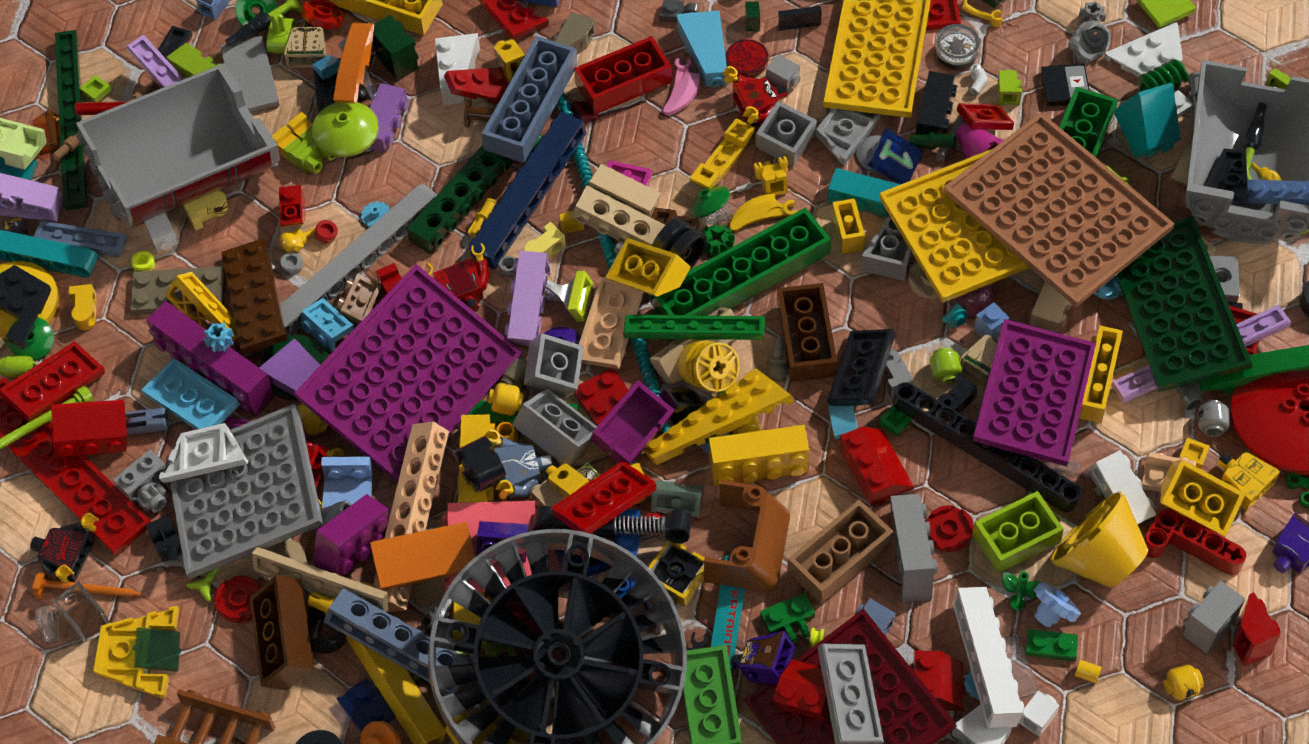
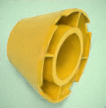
[1050,491,1148,588]

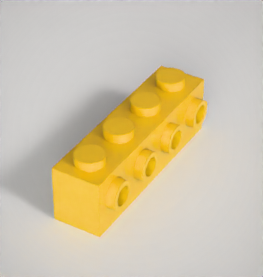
[1079,326,1123,424]

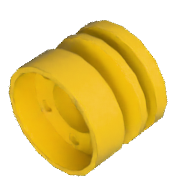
[678,339,740,392]

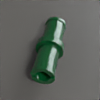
[909,132,956,150]

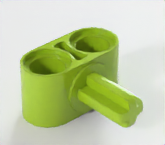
[267,11,296,54]

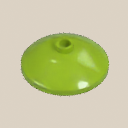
[312,102,379,157]

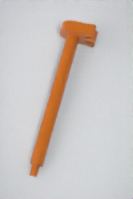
[32,573,141,600]

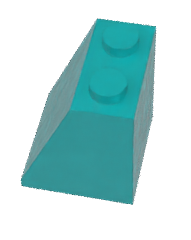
[1113,83,1181,159]

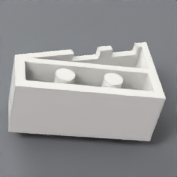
[435,33,480,106]
[1082,450,1156,524]

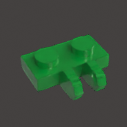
[760,593,815,643]

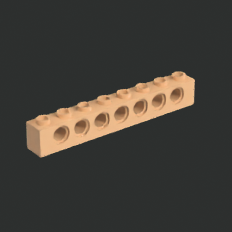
[373,422,449,612]

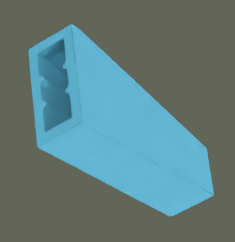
[677,10,727,87]

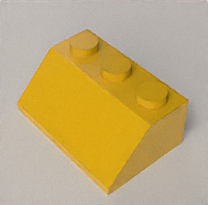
[605,238,691,297]
[1160,459,1246,537]

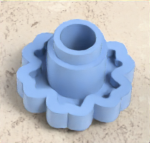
[1034,582,1081,628]

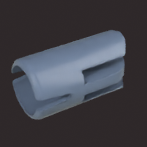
[125,407,169,436]

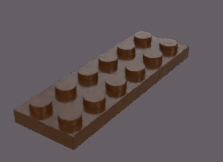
[221,238,288,354]

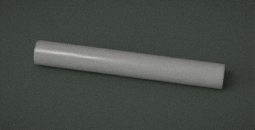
[936,115,965,162]

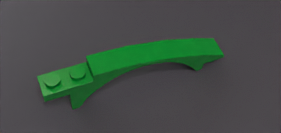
[1199,345,1309,394]

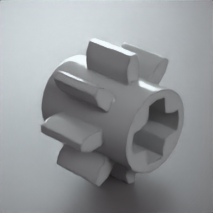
[1079,2,1106,24]
[137,483,168,513]

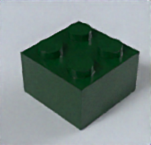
[372,15,419,81]

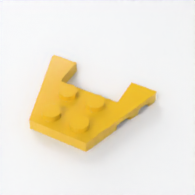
[93,606,180,699]

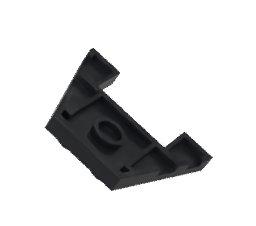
[0,265,51,350]

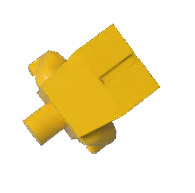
[753,156,789,196]

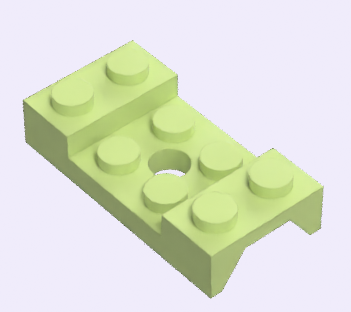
[0,118,47,170]

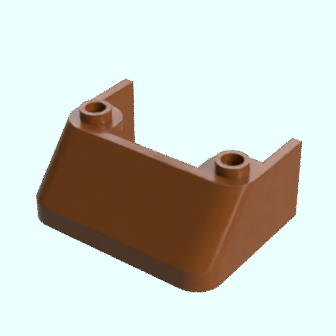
[704,480,790,592]

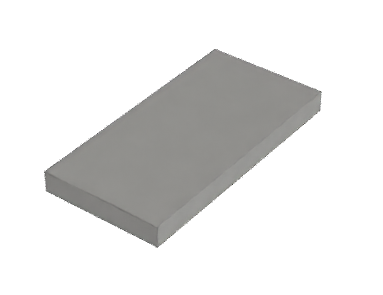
[220,36,280,113]
[817,644,884,744]

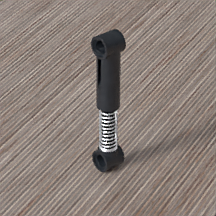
[532,506,692,544]

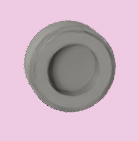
[280,252,303,275]

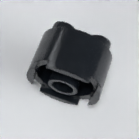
[453,436,506,493]

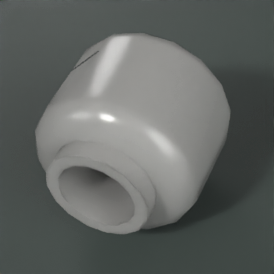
[1198,400,1229,437]

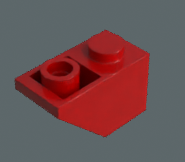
[279,185,306,227]

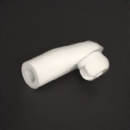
[969,64,988,96]

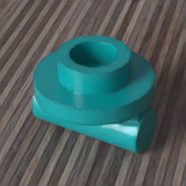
[942,302,967,328]

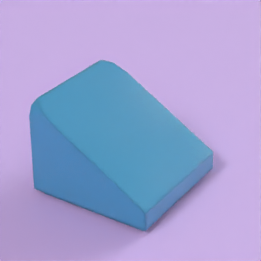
[312,55,340,80]

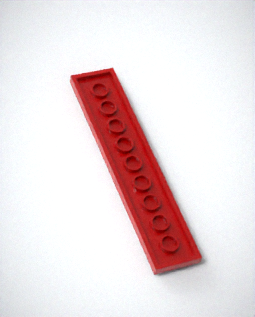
[0,377,151,556]

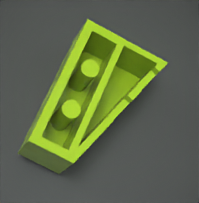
[166,43,221,79]

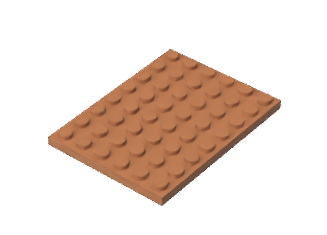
[943,112,1175,307]

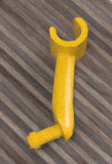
[962,0,1003,27]

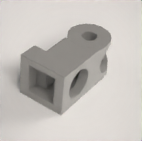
[883,349,913,398]

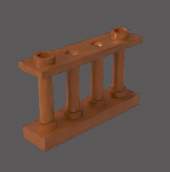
[154,689,275,744]

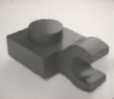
[660,0,698,23]

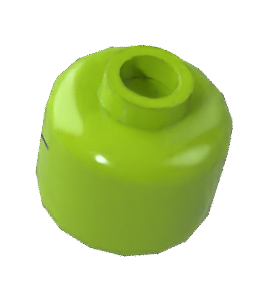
[929,347,962,384]

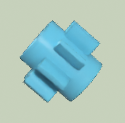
[204,322,234,352]

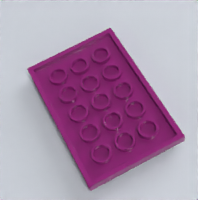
[972,319,1096,467]

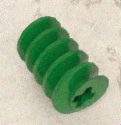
[1138,59,1189,92]

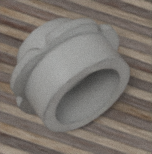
[498,256,516,277]

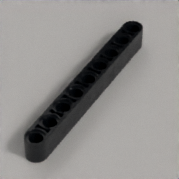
[893,382,1081,512]

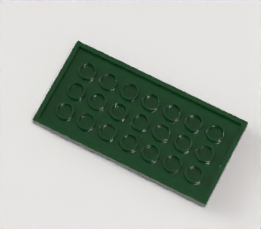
[1116,216,1252,392]

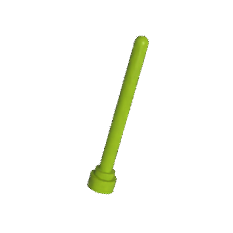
[0,386,93,450]

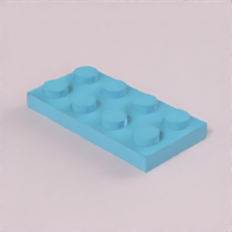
[141,358,240,430]

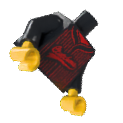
[30,513,99,584]

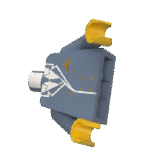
[484,429,552,499]

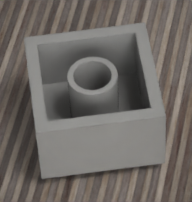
[755,101,817,167]
[523,333,584,397]
[1183,581,1245,654]

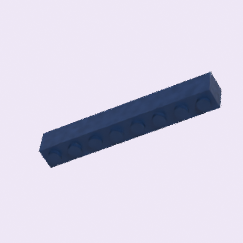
[468,112,587,270]

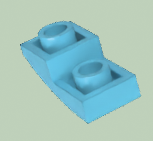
[827,395,858,439]

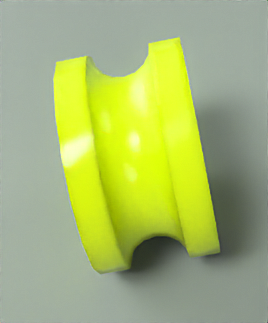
[809,628,824,649]

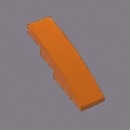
[333,23,374,103]

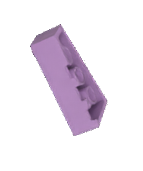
[0,173,63,222]
[504,251,551,347]

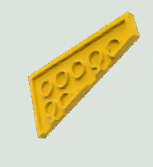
[643,368,794,465]

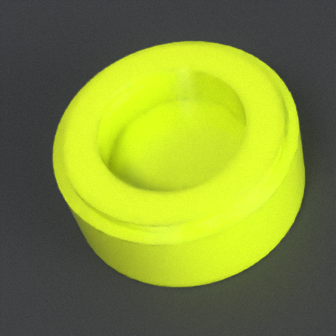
[131,251,155,272]

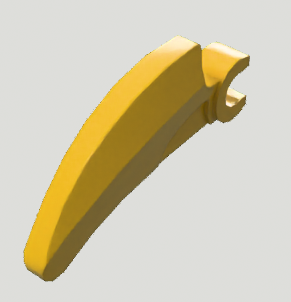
[730,193,797,232]

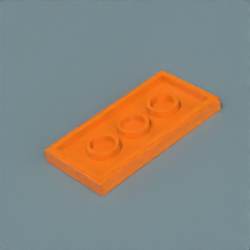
[370,522,475,591]

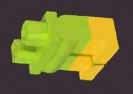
[272,111,337,174]

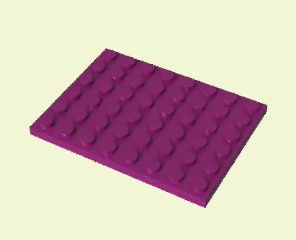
[294,264,523,483]

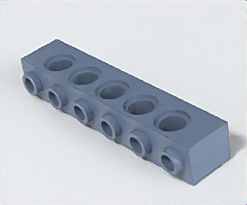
[324,588,470,694]

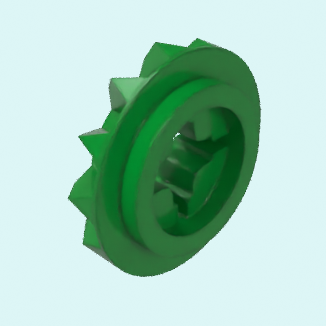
[702,223,735,256]

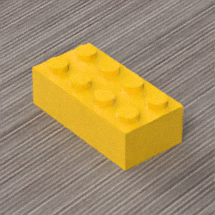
[709,425,809,486]

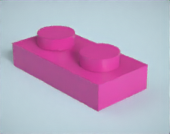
[607,160,652,186]

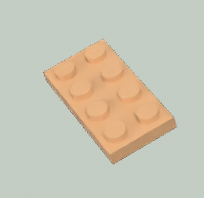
[579,277,644,369]

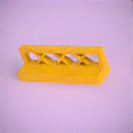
[165,272,239,349]

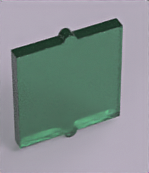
[133,628,182,672]

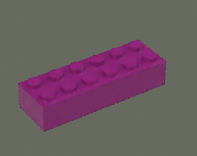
[146,301,275,417]

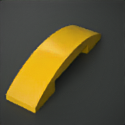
[690,118,755,189]

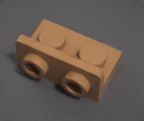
[335,273,382,324]

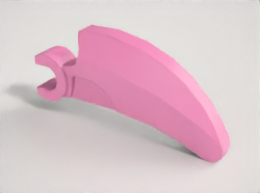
[663,58,701,116]

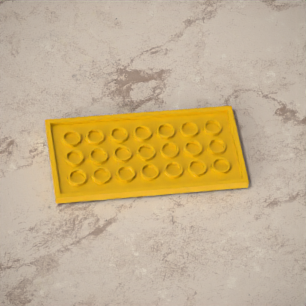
[823,0,931,118]

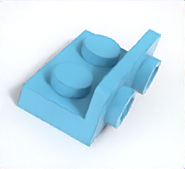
[301,298,353,352]

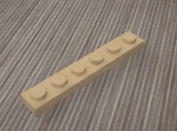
[252,547,388,612]

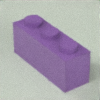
[368,83,409,153]

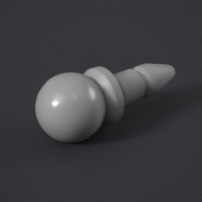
[769,336,787,381]

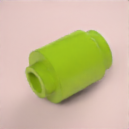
[0,355,36,379]

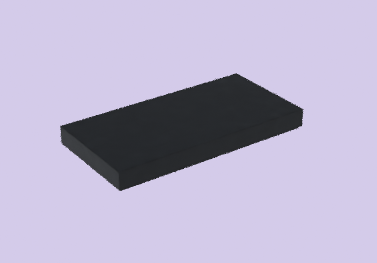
[827,329,896,406]

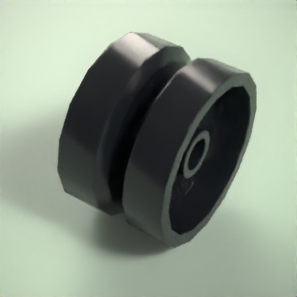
[652,217,707,270]

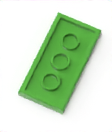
[682,645,742,744]

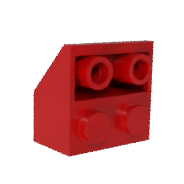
[1232,592,1281,666]

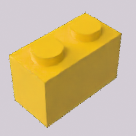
[832,198,865,254]

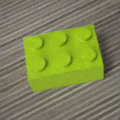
[972,491,1064,574]

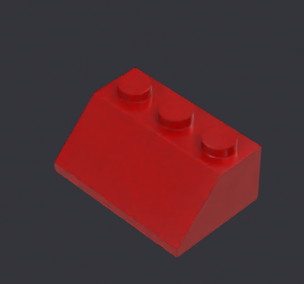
[51,399,127,457]
[839,427,914,507]

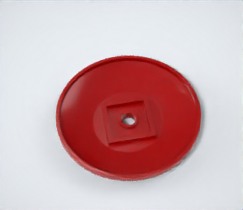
[1230,370,1309,475]

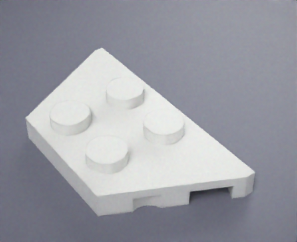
[1104,22,1183,78]
[159,423,248,483]

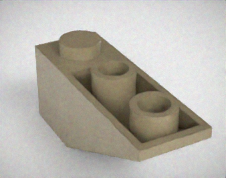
[553,12,596,55]

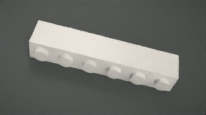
[952,587,1025,728]

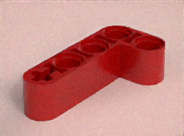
[1144,509,1247,575]

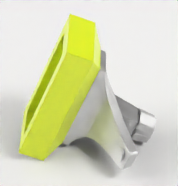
[545,271,594,322]

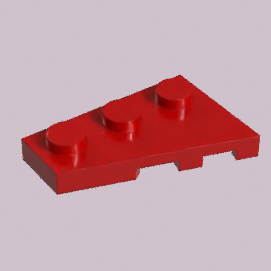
[478,0,549,40]
[444,67,509,104]

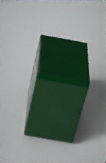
[745,1,760,31]

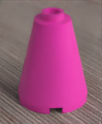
[956,123,1003,159]

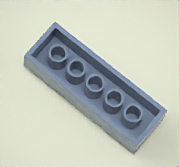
[482,36,577,163]

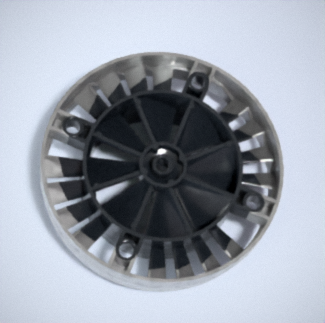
[428,529,687,744]

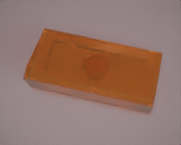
[33,110,60,155]

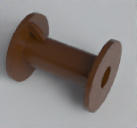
[464,99,495,127]

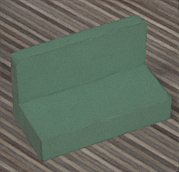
[651,480,704,517]

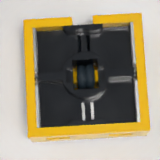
[648,540,705,607]

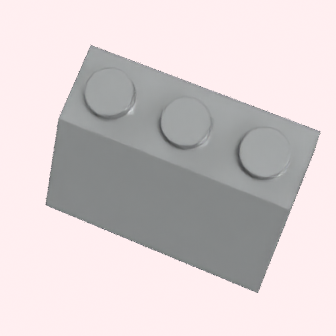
[512,388,597,466]

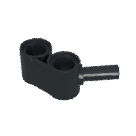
[145,515,182,563]

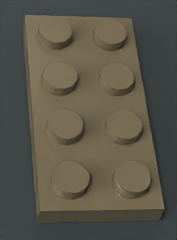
[131,266,225,315]

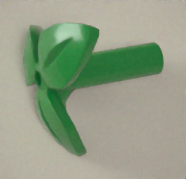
[1002,572,1042,611]

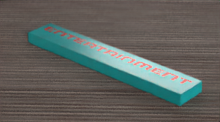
[711,555,745,676]

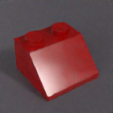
[912,650,964,711]
[772,660,829,722]

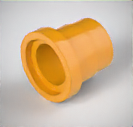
[497,422,519,442]

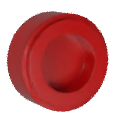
[314,220,338,243]

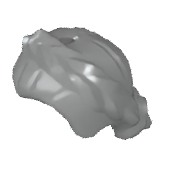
[1068,21,1111,64]

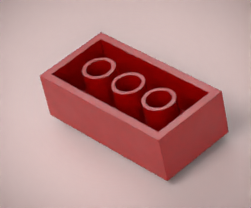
[574,36,672,114]

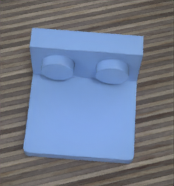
[321,457,373,508]

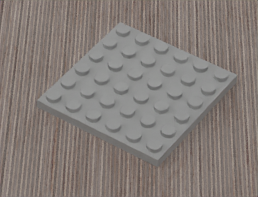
[166,404,323,579]

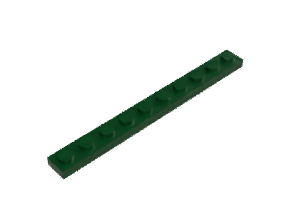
[55,30,88,210]

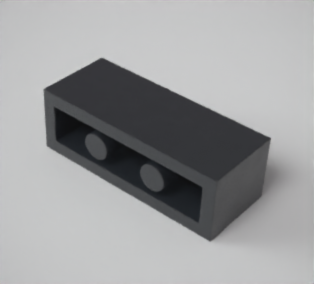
[915,71,958,135]

